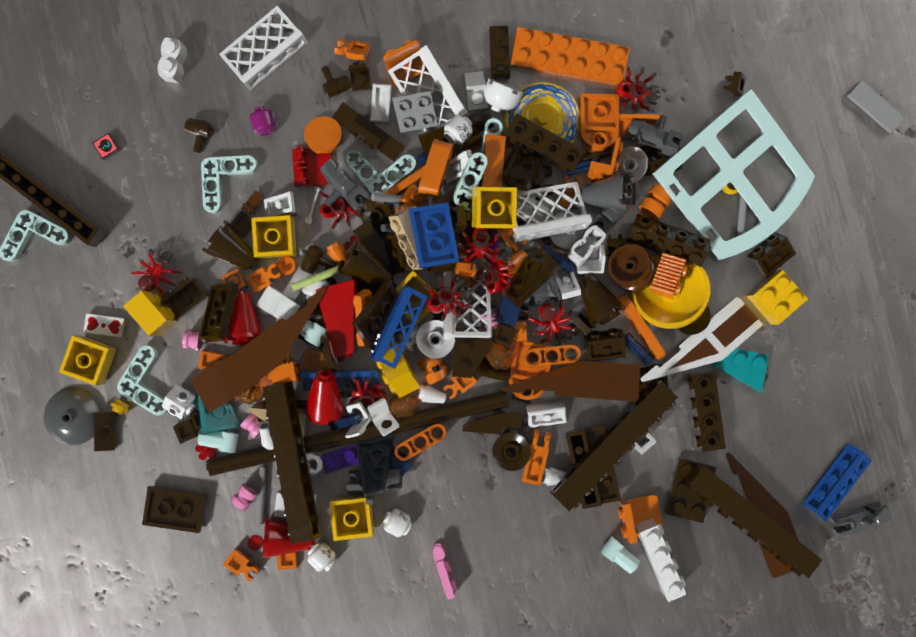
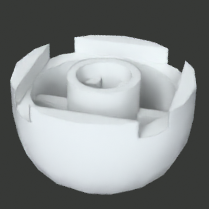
[484,78,524,113]

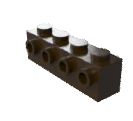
[505,113,585,173]
[627,214,711,267]
[686,371,726,452]

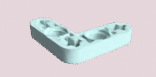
[345,149,416,194]
[452,153,488,213]
[201,155,258,214]
[0,210,72,262]
[117,346,168,416]

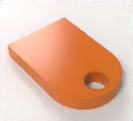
[580,93,619,151]
[508,341,553,400]

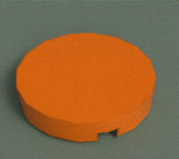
[304,116,342,154]

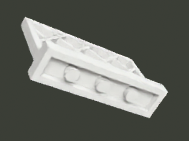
[219,6,308,91]
[388,45,468,132]
[512,182,592,243]
[443,264,491,340]

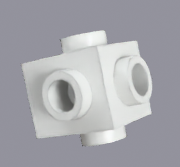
[162,384,196,419]

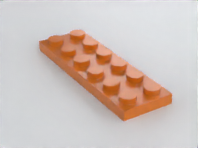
[510,27,630,86]

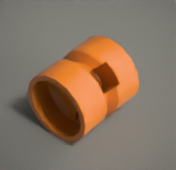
[639,184,673,220]
[417,356,451,385]

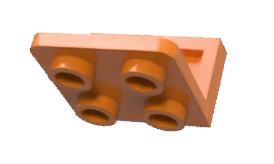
[383,39,428,88]
[587,136,623,182]
[617,494,663,543]

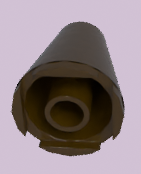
[202,220,258,271]
[338,239,394,288]
[578,274,626,329]

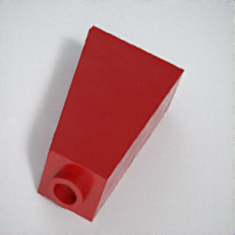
[315,279,357,359]

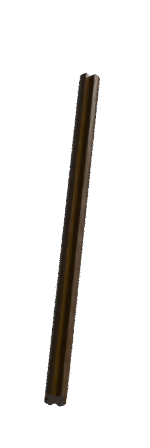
[206,391,510,476]

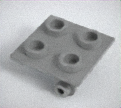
[392,90,438,133]

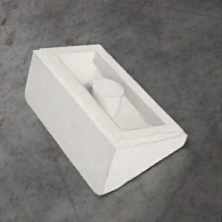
[526,400,567,428]

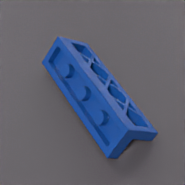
[370,286,428,369]
[300,370,380,391]
[803,443,872,522]

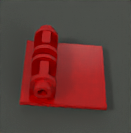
[292,146,331,187]

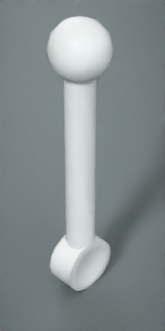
[305,186,322,224]

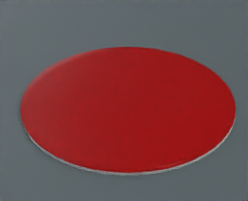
[247,536,263,551]

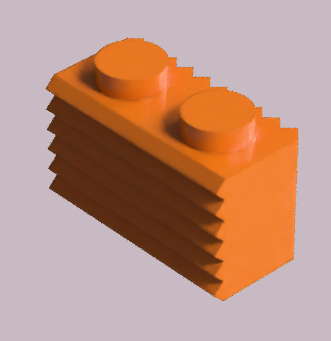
[650,252,689,299]
[268,361,301,385]

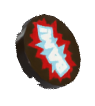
[320,333,339,372]

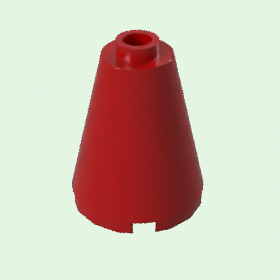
[224,291,262,345]
[305,369,344,425]
[262,518,315,558]

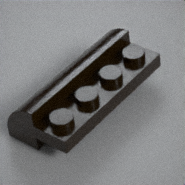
[565,424,621,509]

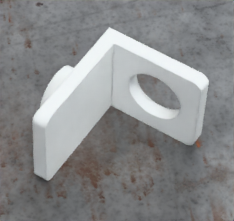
[577,245,606,274]
[368,398,399,436]
[345,402,372,438]

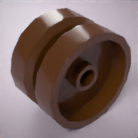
[608,244,656,293]

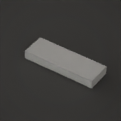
[847,80,904,133]

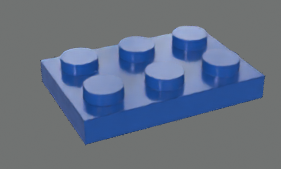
[408,203,459,269]

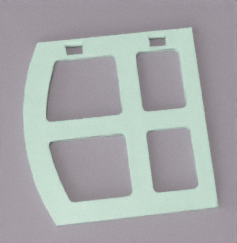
[652,89,815,260]

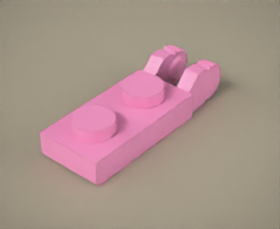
[432,543,458,600]

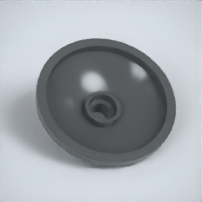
[44,388,102,445]

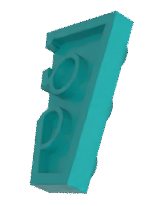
[710,349,769,392]
[195,375,241,433]

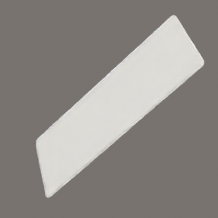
[283,267,311,300]

